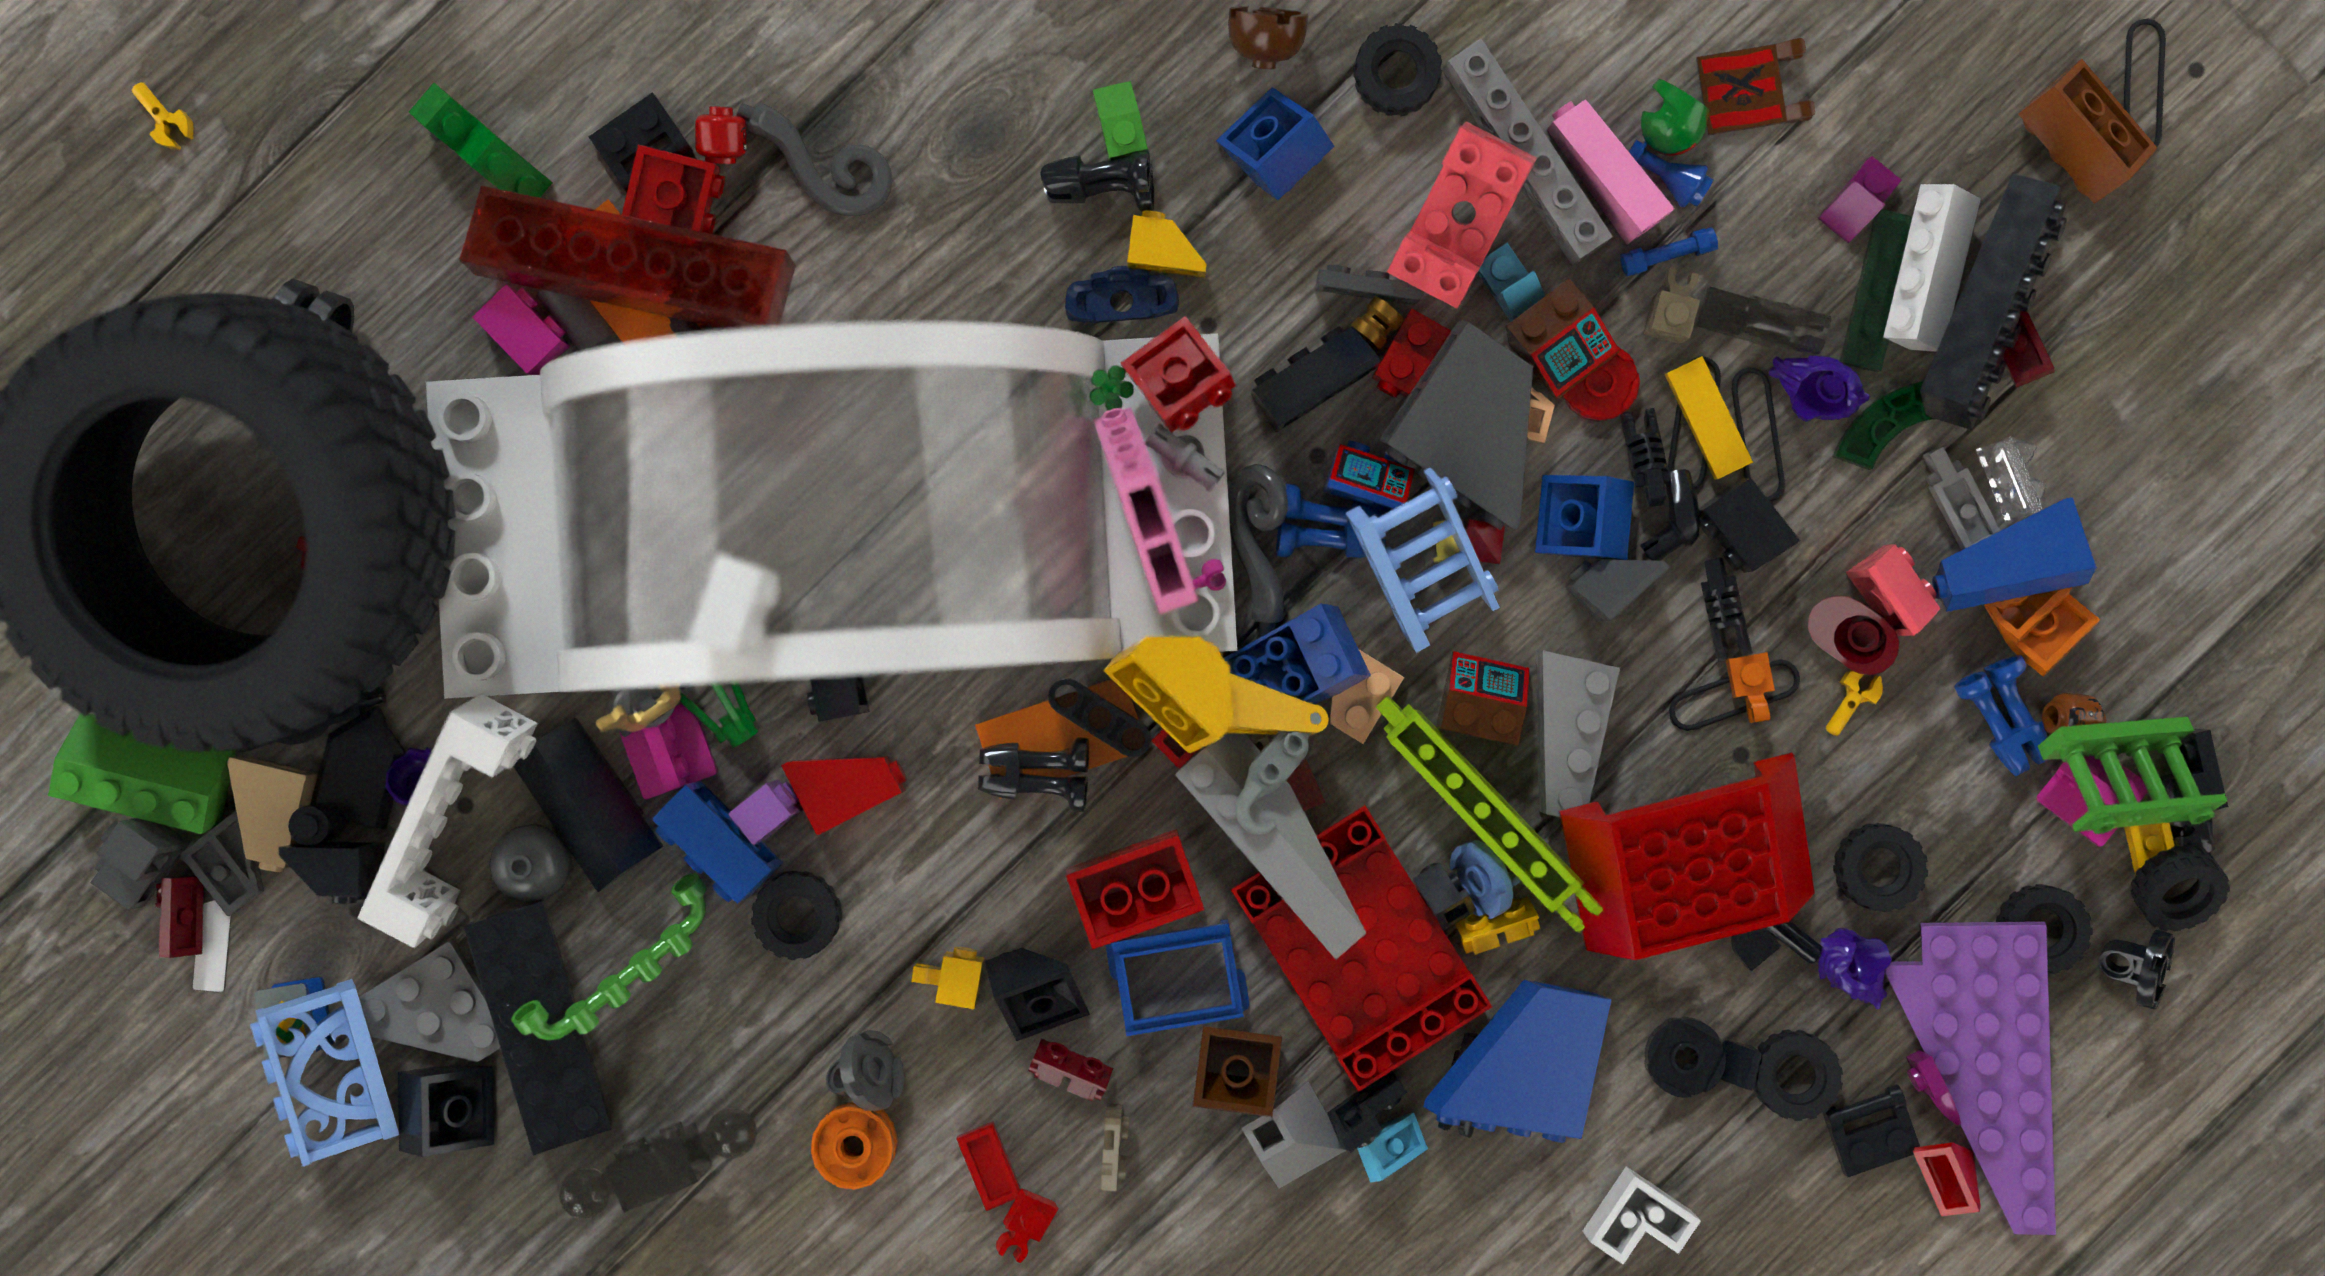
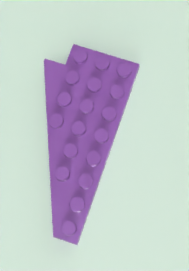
[1885,922,2056,1235]

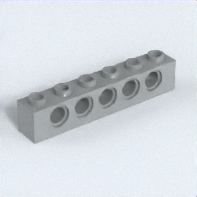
[1443,39,1613,266]

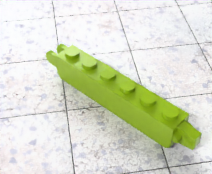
[1376,696,1603,933]

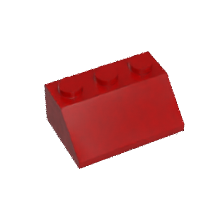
[1065,829,1205,950]

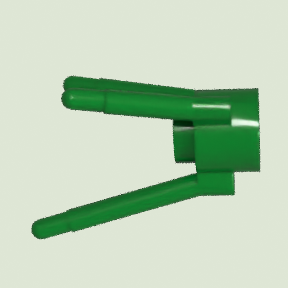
[679,681,759,748]

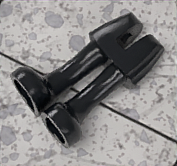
[1040,152,1154,212]
[978,737,1089,812]

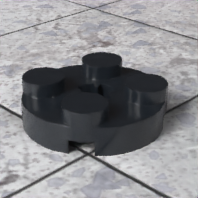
[1644,1017,1726,1098]

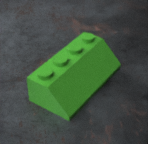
[48,713,236,834]

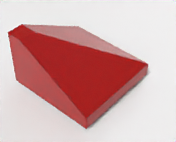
[1465,519,1505,564]

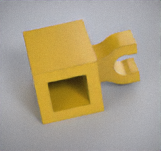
[911,947,985,1009]

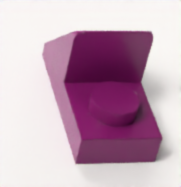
[1818,155,1902,243]

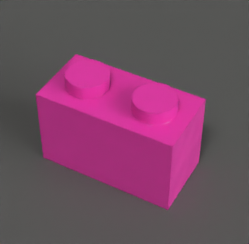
[472,284,570,375]

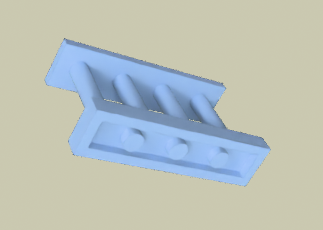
[1346,467,1500,653]

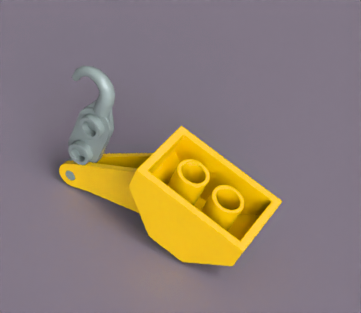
[1103,637,1328,834]

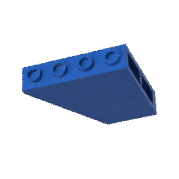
[1423,979,1611,1143]

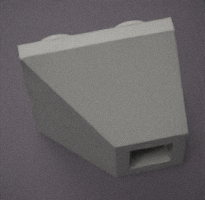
[1240,1080,1347,1189]

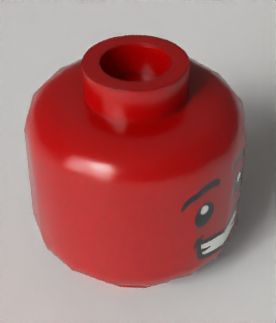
[695,106,747,164]

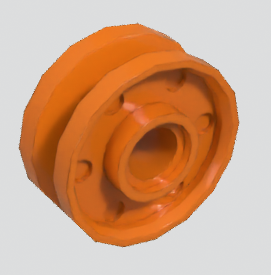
[811,1101,898,1190]

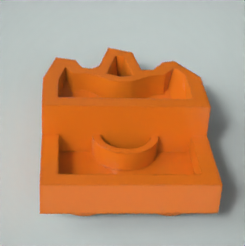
[1984,587,2100,677]

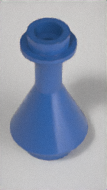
[1628,139,1714,207]

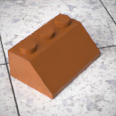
[2018,59,2157,204]

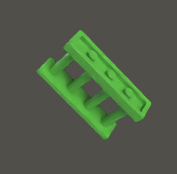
[2037,717,2228,834]

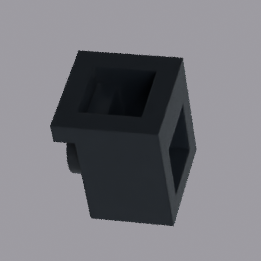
[1413,863,1477,931]

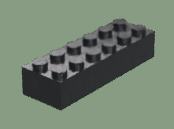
[1920,173,2067,430]
[463,900,613,1155]

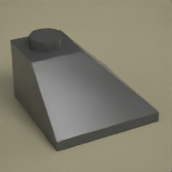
[1566,560,1670,622]

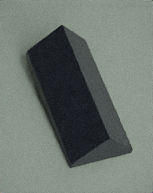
[513,718,664,892]

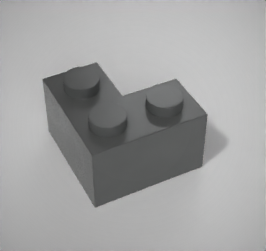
[90,818,190,910]

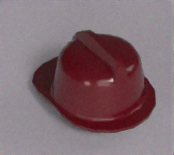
[1808,595,1900,675]

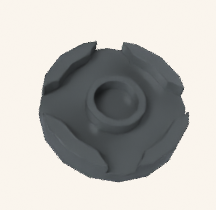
[826,1030,904,1111]

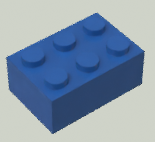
[652,781,783,904]

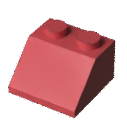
[1846,544,1941,636]

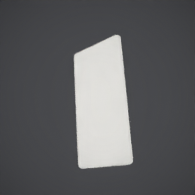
[193,900,231,992]

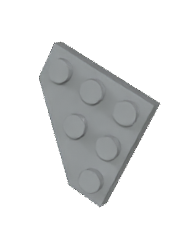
[359,940,500,1062]

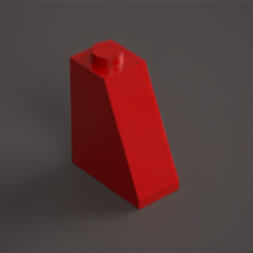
[781,756,907,836]

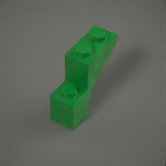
[409,83,553,212]

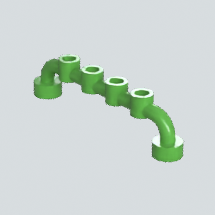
[512,873,707,1041]

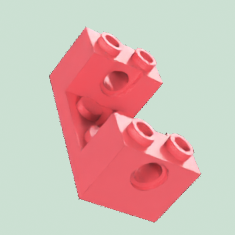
[1387,122,1537,309]

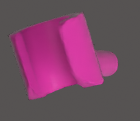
[1192,559,1226,591]

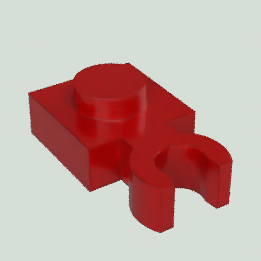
[996,1188,1058,1263]

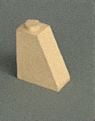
[227,756,318,872]

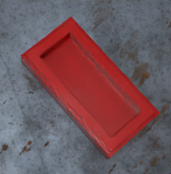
[956,1121,1021,1211]

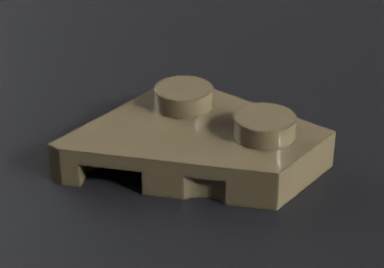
[1101,1104,1130,1191]

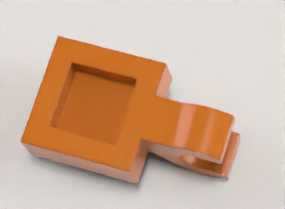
[1726,652,1775,723]

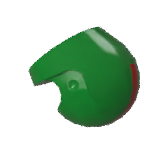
[1641,79,1710,156]

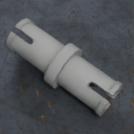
[1145,424,1225,492]

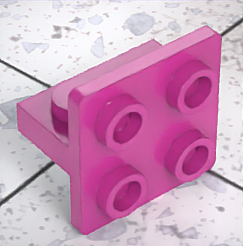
[619,704,718,800]
[2036,756,2148,847]

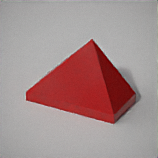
[1913,1142,1981,1216]

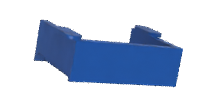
[1106,919,1249,1036]

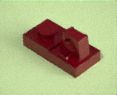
[2002,311,2055,388]
[155,875,204,958]

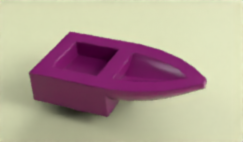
[1906,1050,1961,1125]

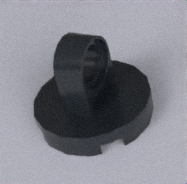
[2098,930,2175,1009]

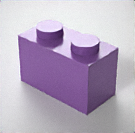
[728,780,803,845]

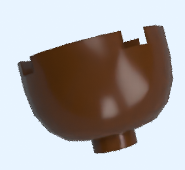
[1228,6,1308,69]

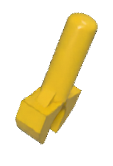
[132,82,194,150]
[1826,670,1883,736]

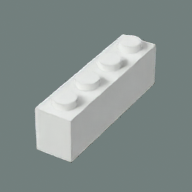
[1883,184,1981,352]

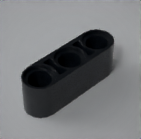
[1048,678,1151,757]

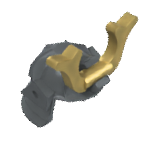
[596,684,695,737]

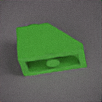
[1093,81,1148,160]

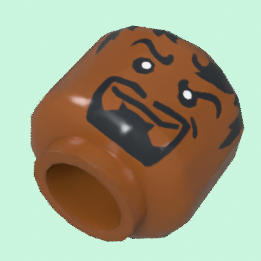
[2042,693,2106,736]

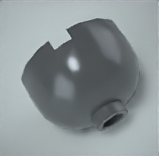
[489,823,573,903]

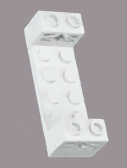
[358,694,538,948]

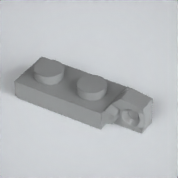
[1922,447,2001,550]

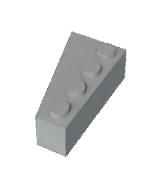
[1536,650,1620,817]

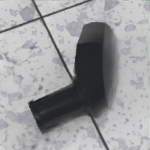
[1640,469,1700,561]

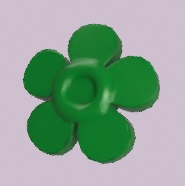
[1089,365,1134,411]

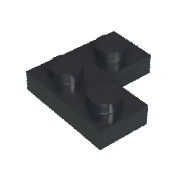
[1327,1070,1407,1153]

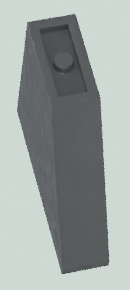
[1379,320,1533,530]

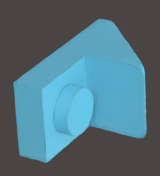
[1478,242,1545,322]
[1357,1113,1428,1182]

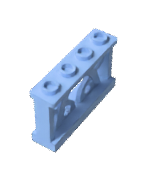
[250,979,399,1167]

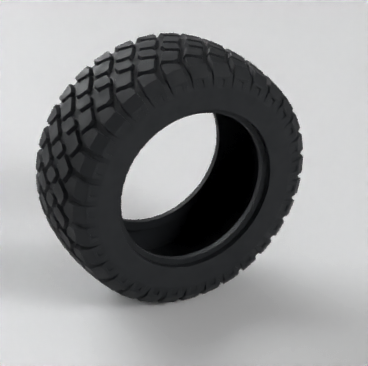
[0,293,456,752]

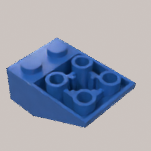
[1223,603,1371,704]

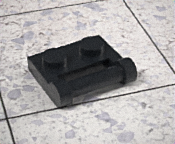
[588,92,694,192]
[1823,1084,1920,1177]

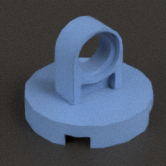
[1450,840,1521,919]

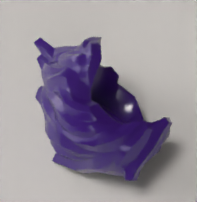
[1769,355,1870,422]
[1818,928,1892,1009]

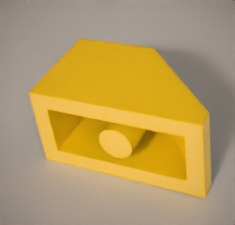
[1127,211,1207,278]

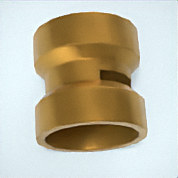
[1349,296,1404,351]

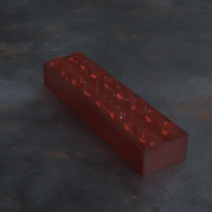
[459,186,796,330]

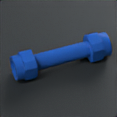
[1620,227,1718,277]

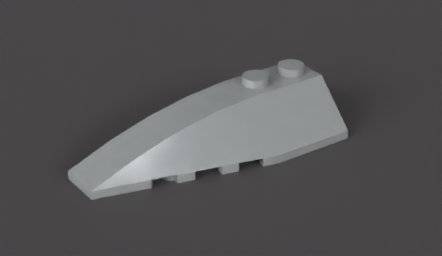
[1175,733,1366,959]

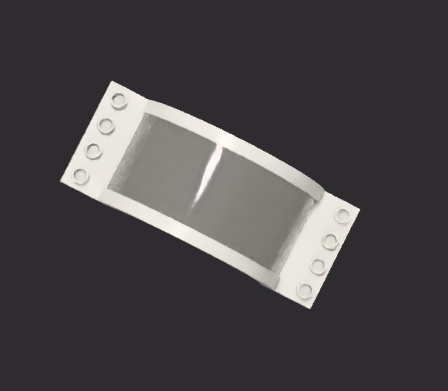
[426,322,1237,699]

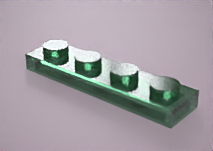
[1840,209,1913,372]

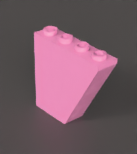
[1093,407,1198,614]

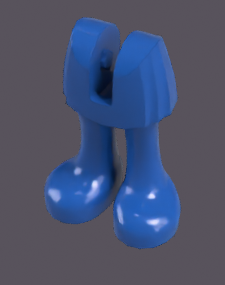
[1276,483,1386,558]
[1954,655,2048,776]

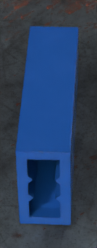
[1932,497,2097,612]

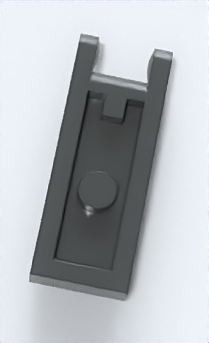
[1315,265,1424,305]

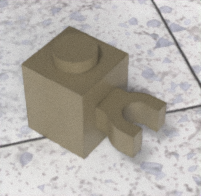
[1643,267,1700,344]

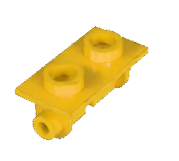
[1455,897,1540,955]

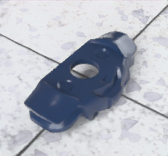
[1065,266,1179,323]

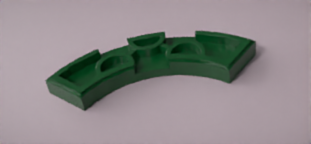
[1832,381,1936,470]

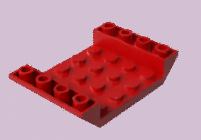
[1559,752,1815,960]
[1231,805,1493,1092]

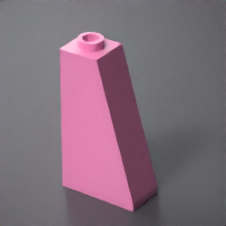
[1547,99,1674,245]

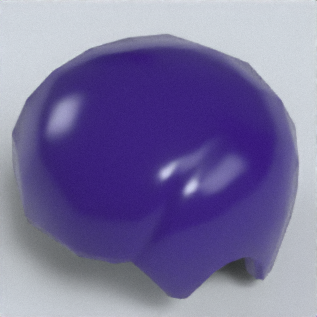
[386,747,432,806]

